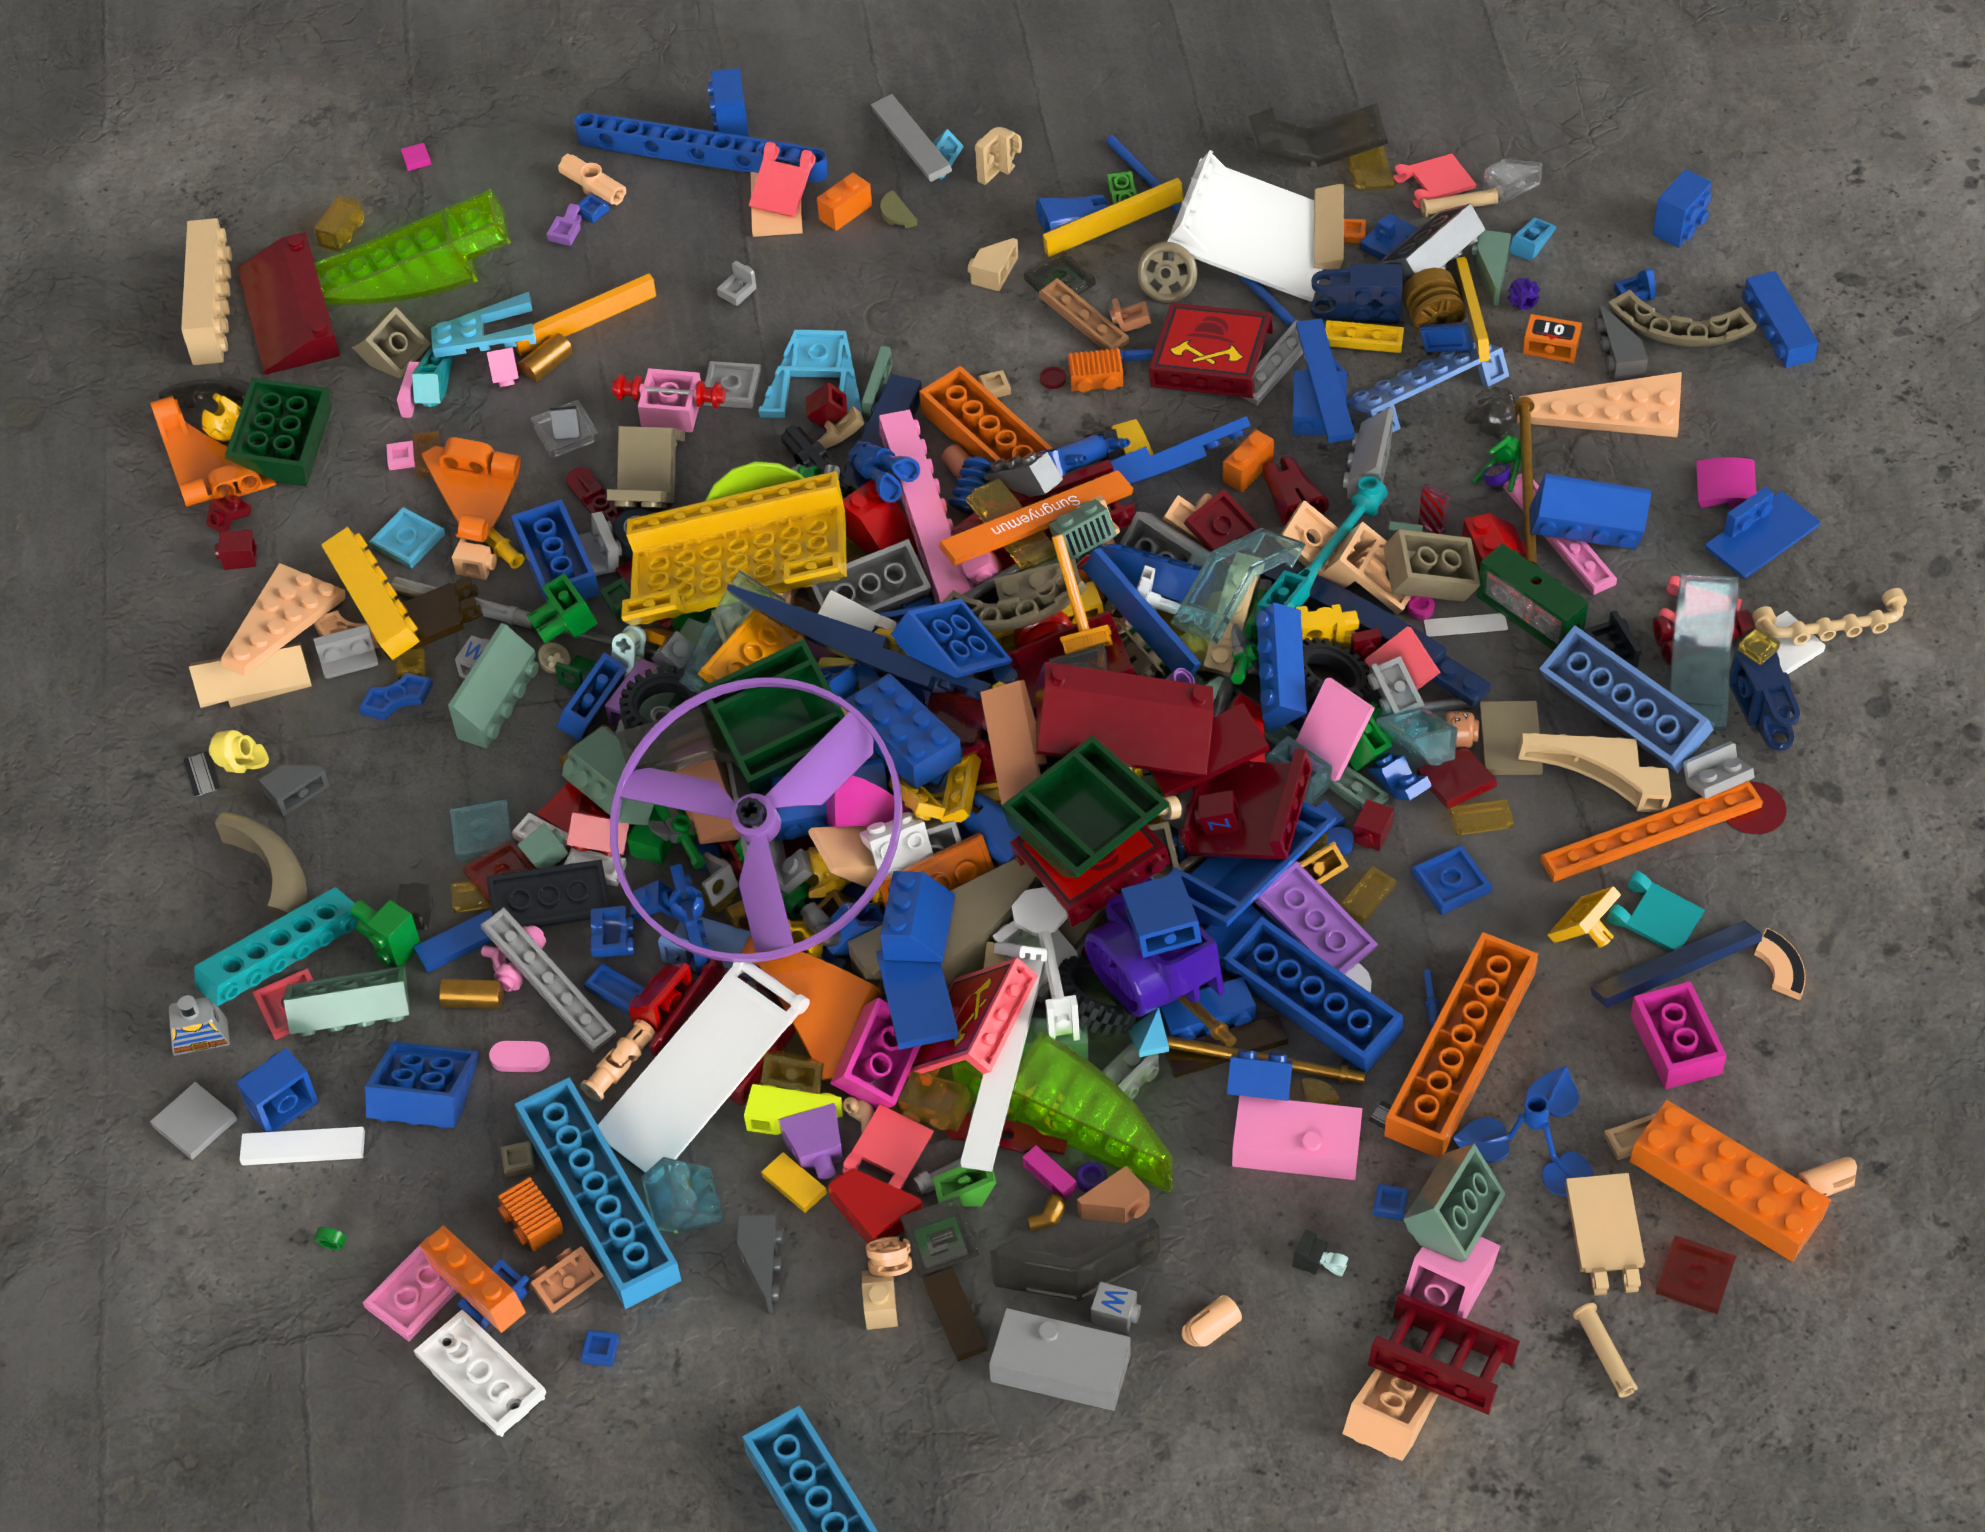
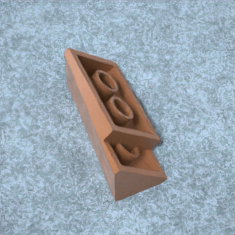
[980,680,1047,804]
[667,728,741,844]

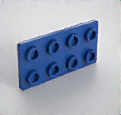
[1705,486,1820,579]

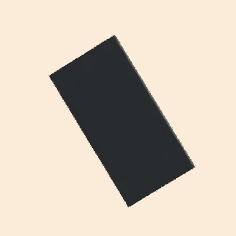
[486,859,610,928]

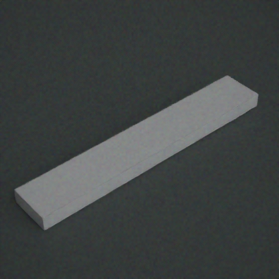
[871,94,952,182]
[481,908,617,1053]

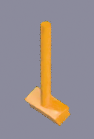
[1052,534,1113,657]

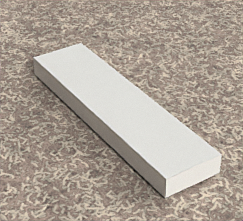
[240,1127,365,1165]

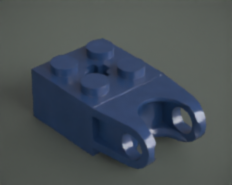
[1310,264,1403,323]
[1728,641,1800,751]

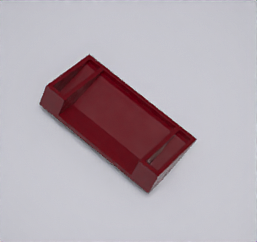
[237,232,340,375]
[1036,662,1214,778]

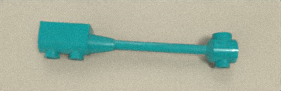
[1257,476,1388,612]

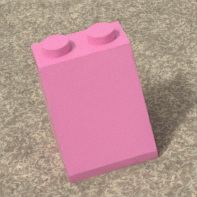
[1404,1237,1500,1319]

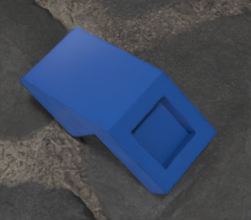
[1368,753,1432,800]

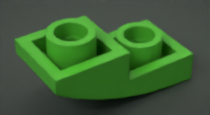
[1107,171,1137,205]

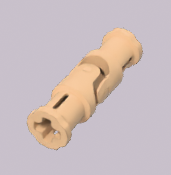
[580,1019,656,1102]

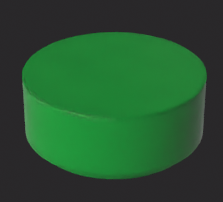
[314,1227,347,1251]

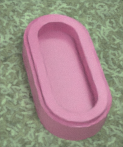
[489,1041,550,1073]

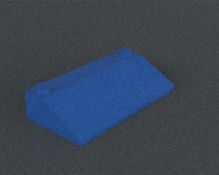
[1167,801,1336,927]

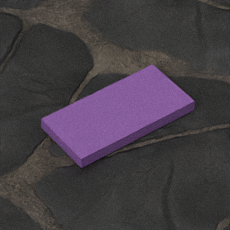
[1255,861,1378,974]

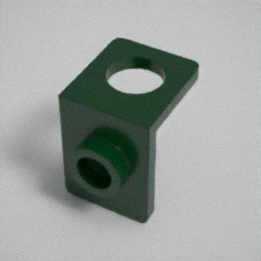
[555,655,597,690]

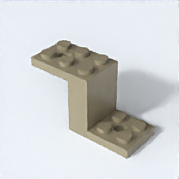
[607,426,685,508]

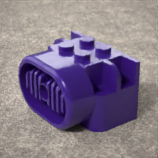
[1084,877,1225,1017]

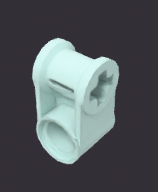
[611,625,646,678]

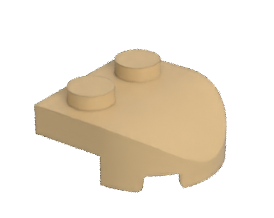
[975,127,1022,185]

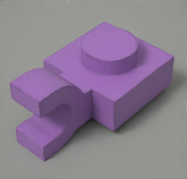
[547,203,582,246]

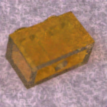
[897,1071,973,1131]

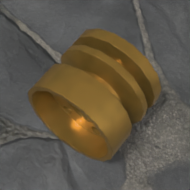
[1402,267,1466,335]

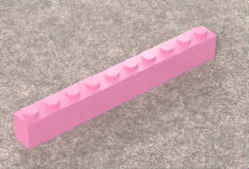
[879,410,974,604]

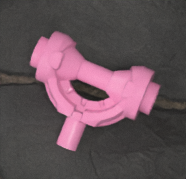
[481,926,546,992]

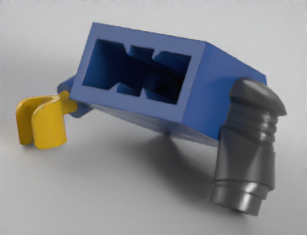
[800,886,884,962]

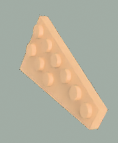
[1517,372,1682,437]
[221,563,345,676]

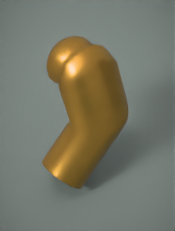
[1027,1194,1066,1232]

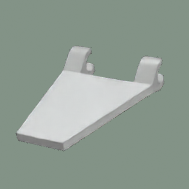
[818,590,897,632]

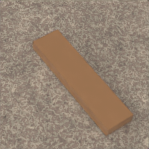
[1039,278,1130,351]

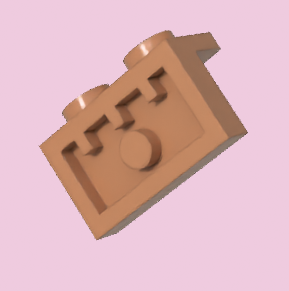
[528,1246,604,1315]

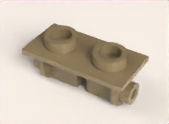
[1121,627,1166,678]

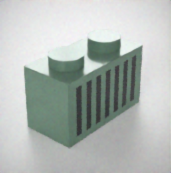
[1048,499,1117,560]

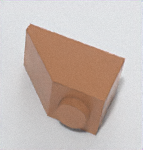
[1077,1166,1150,1223]

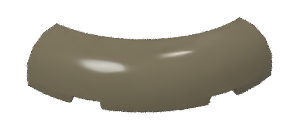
[1608,290,1757,347]
[942,571,1087,632]
[215,811,308,922]

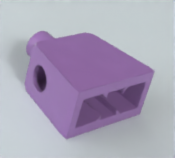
[779,1103,843,1180]

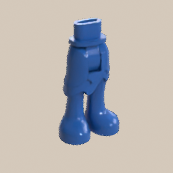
[848,441,920,503]

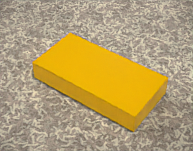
[761,1152,827,1213]

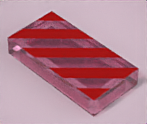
[1418,483,1450,534]

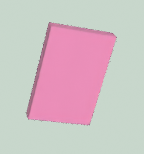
[1291,678,1375,781]
[362,1237,457,1341]

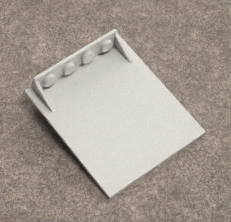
[1168,150,1323,302]

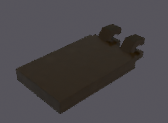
[384,577,483,660]

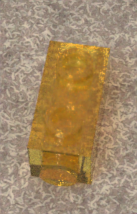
[314,195,364,252]

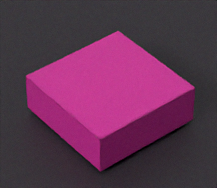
[400,143,431,171]

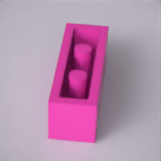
[1022,1145,1077,1200]

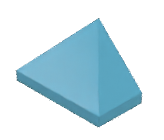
[932,129,964,180]
[1128,1008,1169,1057]

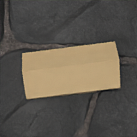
[189,642,312,708]

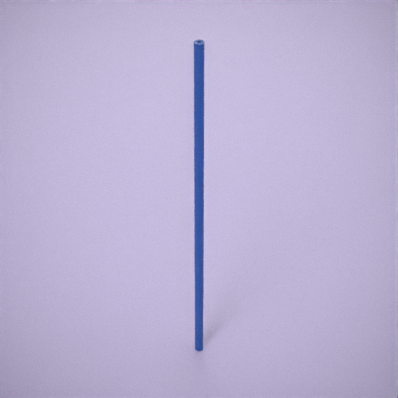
[1106,135,1348,376]

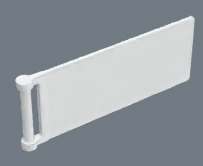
[598,953,810,1181]

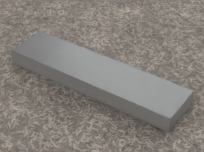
[1242,320,1303,406]

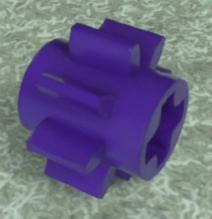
[1507,278,1541,310]

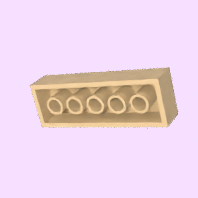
[181,218,232,365]

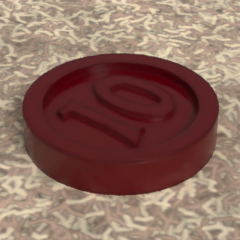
[1040,366,1066,389]

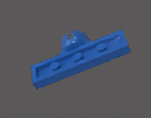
[669,864,712,976]

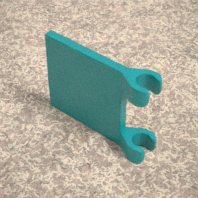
[1607,871,1705,952]

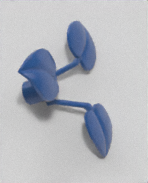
[1453,1066,1594,1197]

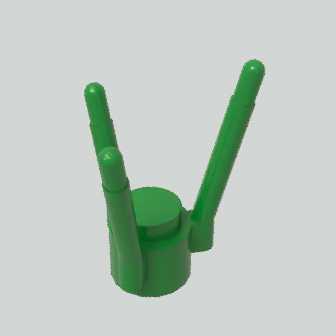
[1472,435,1521,493]

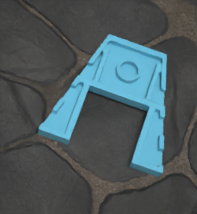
[431,292,536,358]
[759,330,863,419]

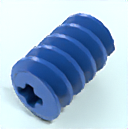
[949,455,993,515]

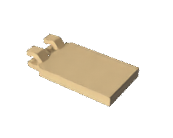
[1565,1173,1645,1296]

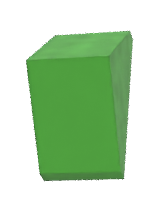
[933,1166,997,1207]

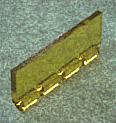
[1337,117,1395,190]
[966,479,1057,569]

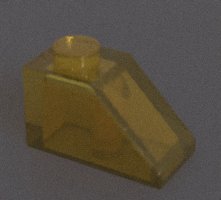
[761,1050,824,1094]

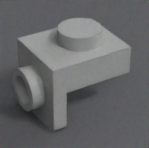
[717,261,757,306]

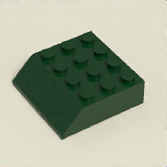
[700,639,845,794]
[1002,735,1169,878]

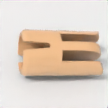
[1797,1157,1857,1197]
[1181,1295,1242,1346]

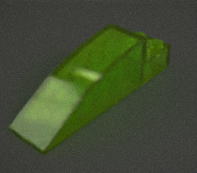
[315,189,511,304]
[952,1031,1173,1193]

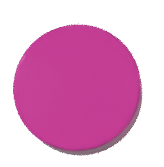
[1407,596,1435,621]

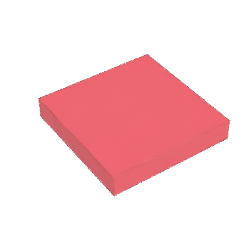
[1364,627,1440,690]
[253,968,313,1040]

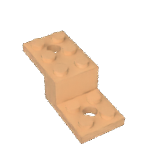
[1276,500,1411,615]

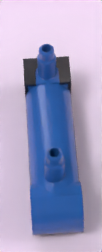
[1036,429,1130,476]

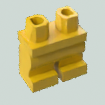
[1296,604,1359,650]

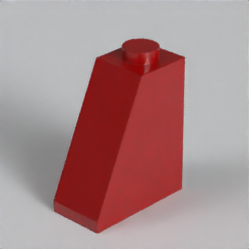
[828,1168,924,1244]

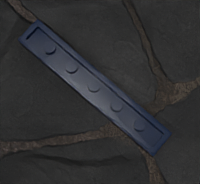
[1590,920,1762,1008]

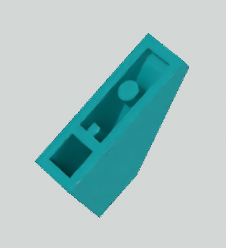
[412,349,454,407]

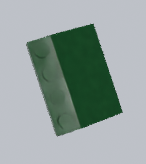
[225,378,332,487]

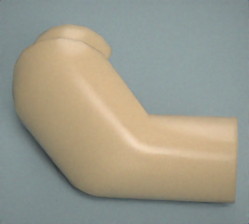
[843,1097,875,1133]

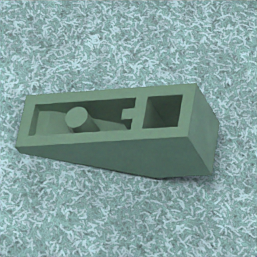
[1472,230,1511,306]

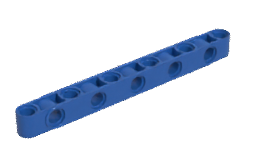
[574,113,829,182]

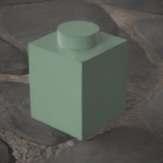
[518,823,569,869]

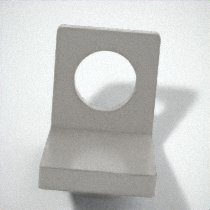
[702,852,739,906]

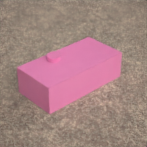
[1232,1096,1363,1180]

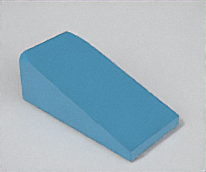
[1509,217,1557,261]

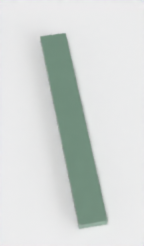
[1207,674,1388,811]

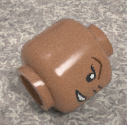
[1438,711,1479,748]

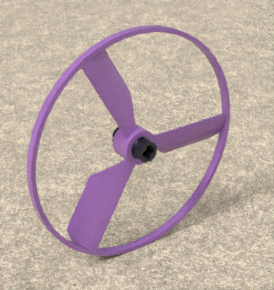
[609,678,903,963]

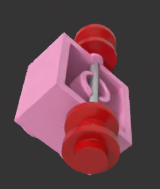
[612,368,726,432]

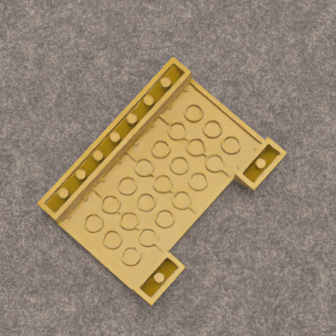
[621,471,847,626]

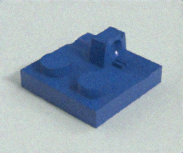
[1360,213,1418,260]

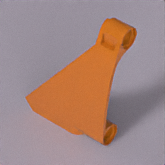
[150,395,277,507]
[422,437,521,542]
[740,936,882,1080]

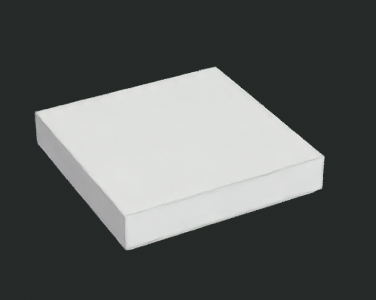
[1744,611,1825,674]

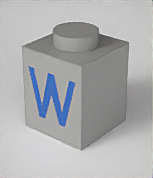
[455,635,490,678]
[1091,1282,1141,1334]

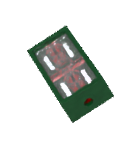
[1477,543,1589,651]

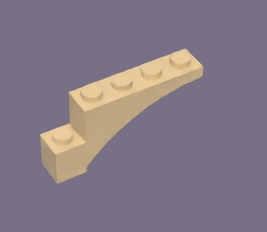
[1202,554,1263,677]
[1517,733,1671,813]

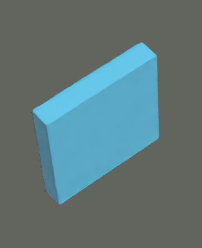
[369,507,445,569]

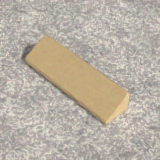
[1314,184,1344,270]

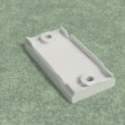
[414,1309,546,1437]

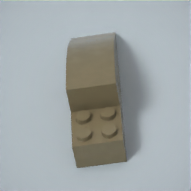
[848,859,1045,995]

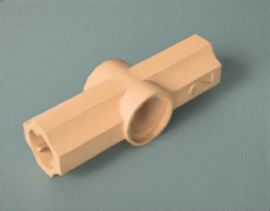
[558,153,626,206]

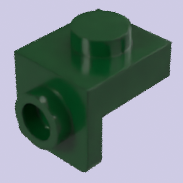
[600,577,631,620]

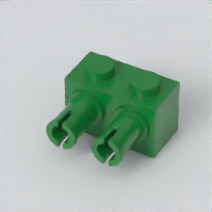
[526,573,598,644]
[1349,702,1398,772]
[350,900,420,967]

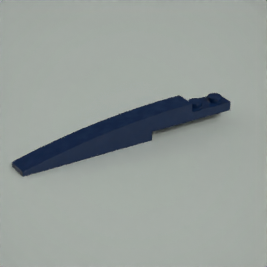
[1260,555,1491,707]
[727,584,992,701]

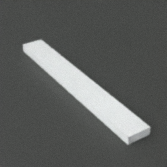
[960,957,1045,1172]

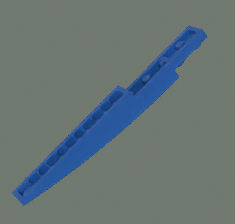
[1110,416,1251,485]

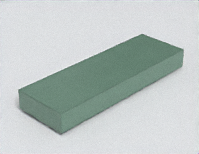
[862,346,892,421]

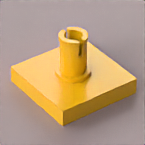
[1547,886,1621,948]

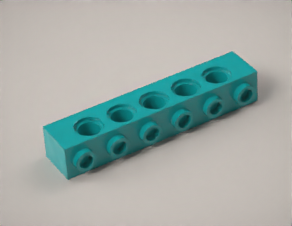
[194,887,358,1007]

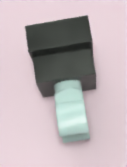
[1292,1229,1349,1276]

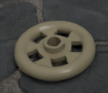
[1137,242,1197,303]

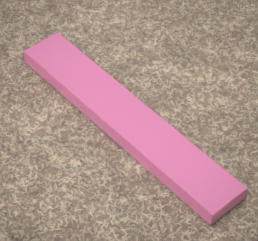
[1503,473,1617,595]

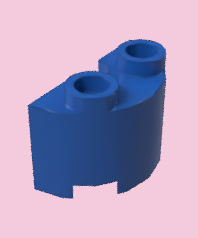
[591,906,635,958]

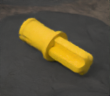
[485,528,525,569]

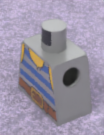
[169,995,230,1056]

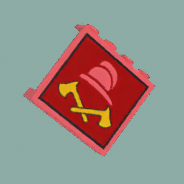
[908,957,1038,1091]

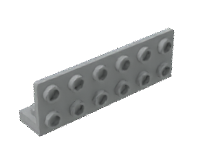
[724,747,813,894]

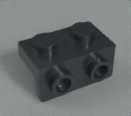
[1584,610,1642,668]

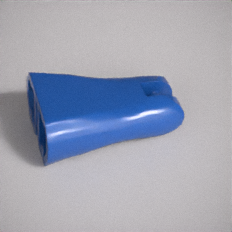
[1036,195,1109,233]
[961,792,1019,866]

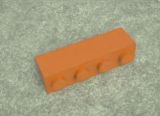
[419,1225,526,1333]

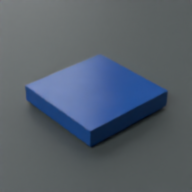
[1411,845,1492,915]

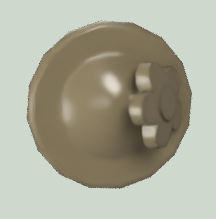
[538,642,571,674]

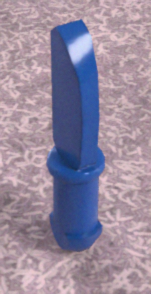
[1120,349,1155,363]
[1424,969,1439,1029]

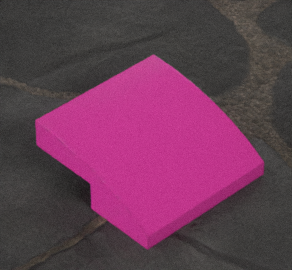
[1696,457,1757,509]

